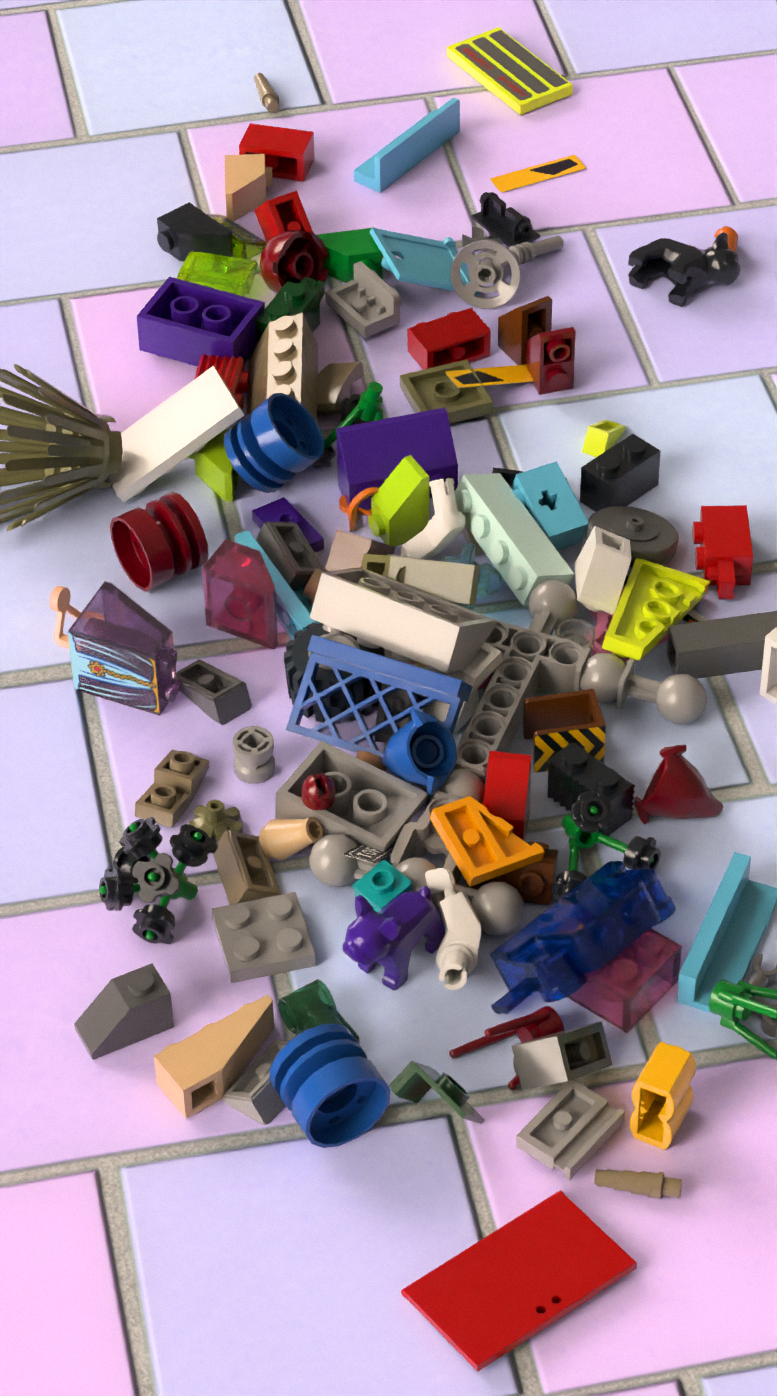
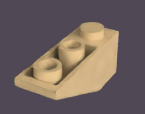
[154,995,275,1119]

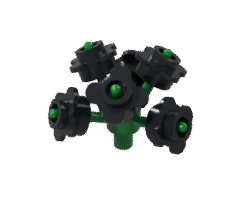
[99,817,218,944]

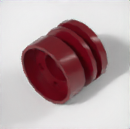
[110,492,209,592]

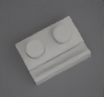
[516,1079,625,1180]

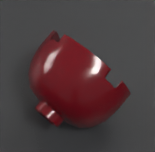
[260,230,328,295]

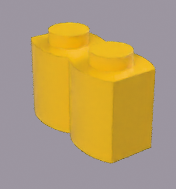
[630,1042,696,1150]

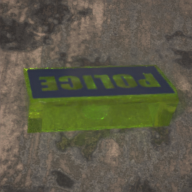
[205,213,267,262]

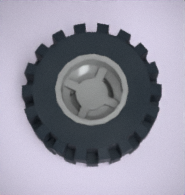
[284,623,385,723]

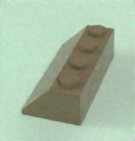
[247,313,318,422]

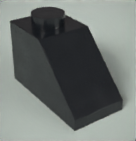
[157,202,234,263]

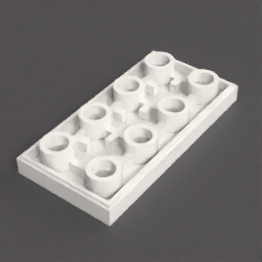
[107,366,245,503]

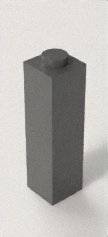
[667,611,777,679]

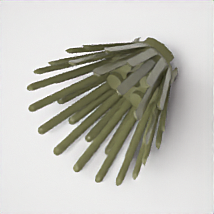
[0,364,123,531]

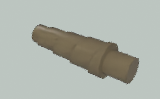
[254,73,280,113]
[594,1169,682,1199]

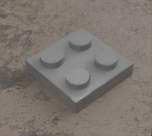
[212,892,316,983]

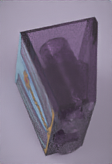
[68,581,180,716]

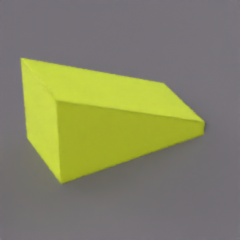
[582,419,626,457]

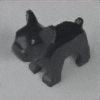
[628,232,741,307]

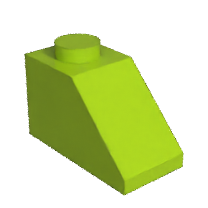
[189,429,240,502]
[368,455,430,547]

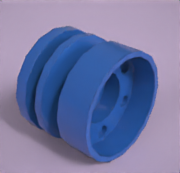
[224,393,325,493]
[270,1023,391,1148]

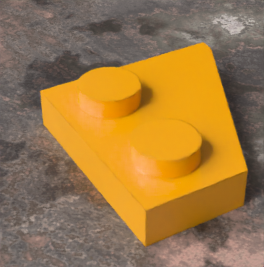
[430,796,545,887]

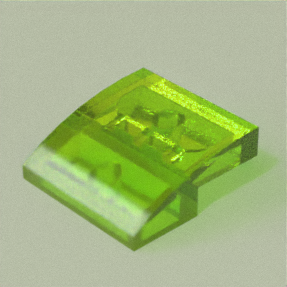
[177,251,258,296]

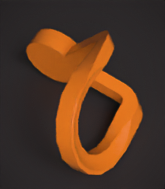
[339,487,379,532]

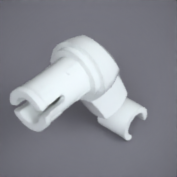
[388,478,465,560]
[425,868,481,990]

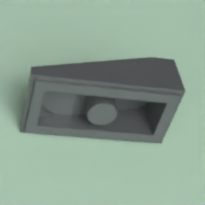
[168,659,252,725]

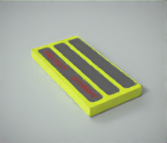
[447,27,573,115]

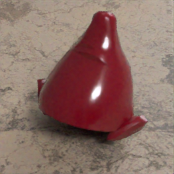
[634,745,723,825]

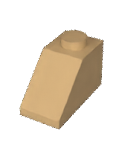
[225,154,273,222]

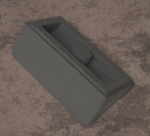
[256,522,325,591]

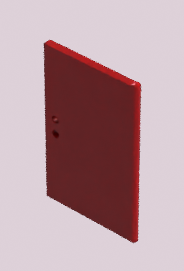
[401,1190,637,1372]

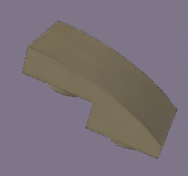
[317,362,364,416]
[135,749,209,828]

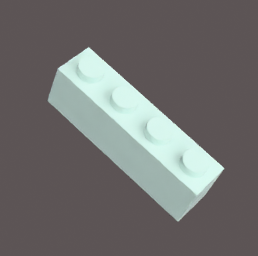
[455,473,574,605]

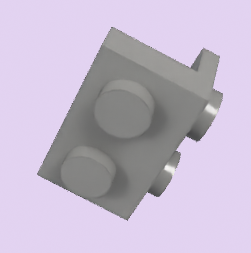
[325,261,401,338]

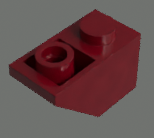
[526,327,576,395]

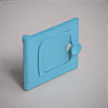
[370,228,482,296]

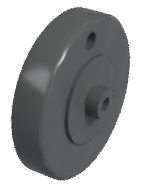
[585,506,679,568]

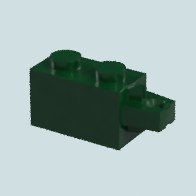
[255,277,325,343]

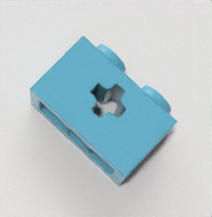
[511,461,589,551]

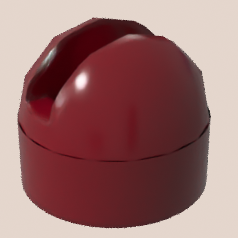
[301,773,336,810]

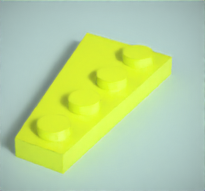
[602,558,711,661]

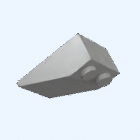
[275,741,428,852]

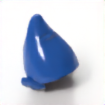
[382,708,457,797]

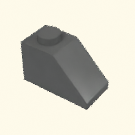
[74,963,174,1060]
[511,1021,613,1090]

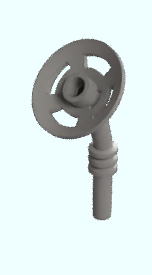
[450,236,564,309]

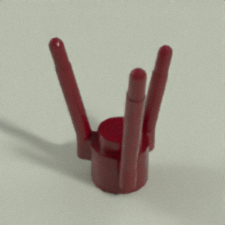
[449,1006,564,1090]

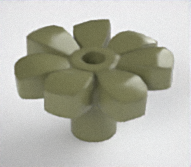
[189,800,243,843]

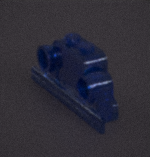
[490,861,676,1014]

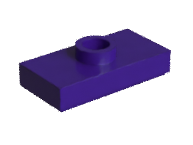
[252,497,324,552]

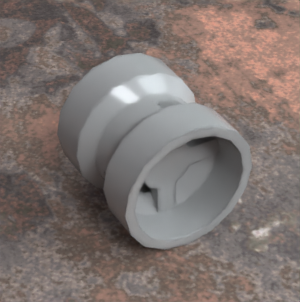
[232,726,275,784]

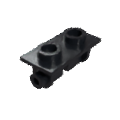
[471,192,540,247]

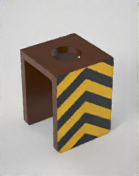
[523,689,606,773]

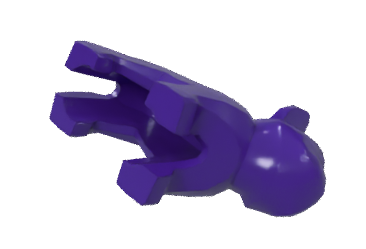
[342,886,445,991]

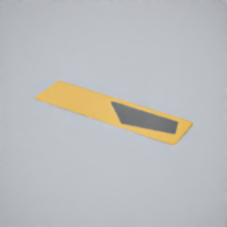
[490,155,586,192]
[445,365,534,388]

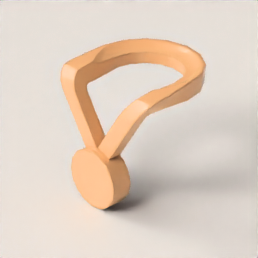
[49,586,111,651]

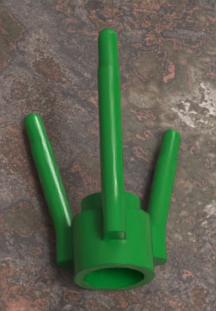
[709,979,777,1060]

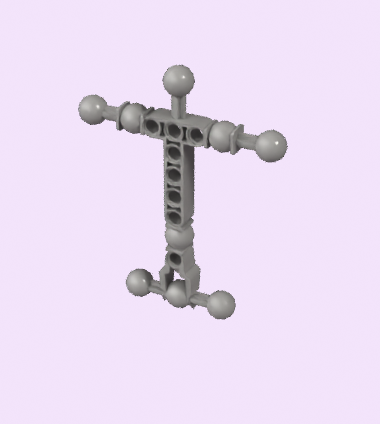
[309,580,707,935]

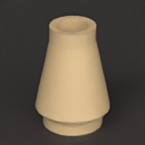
[259,817,323,860]

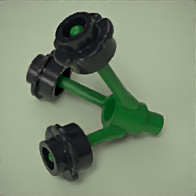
[311,382,384,468]
[551,791,661,910]

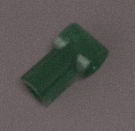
[277,979,360,1045]

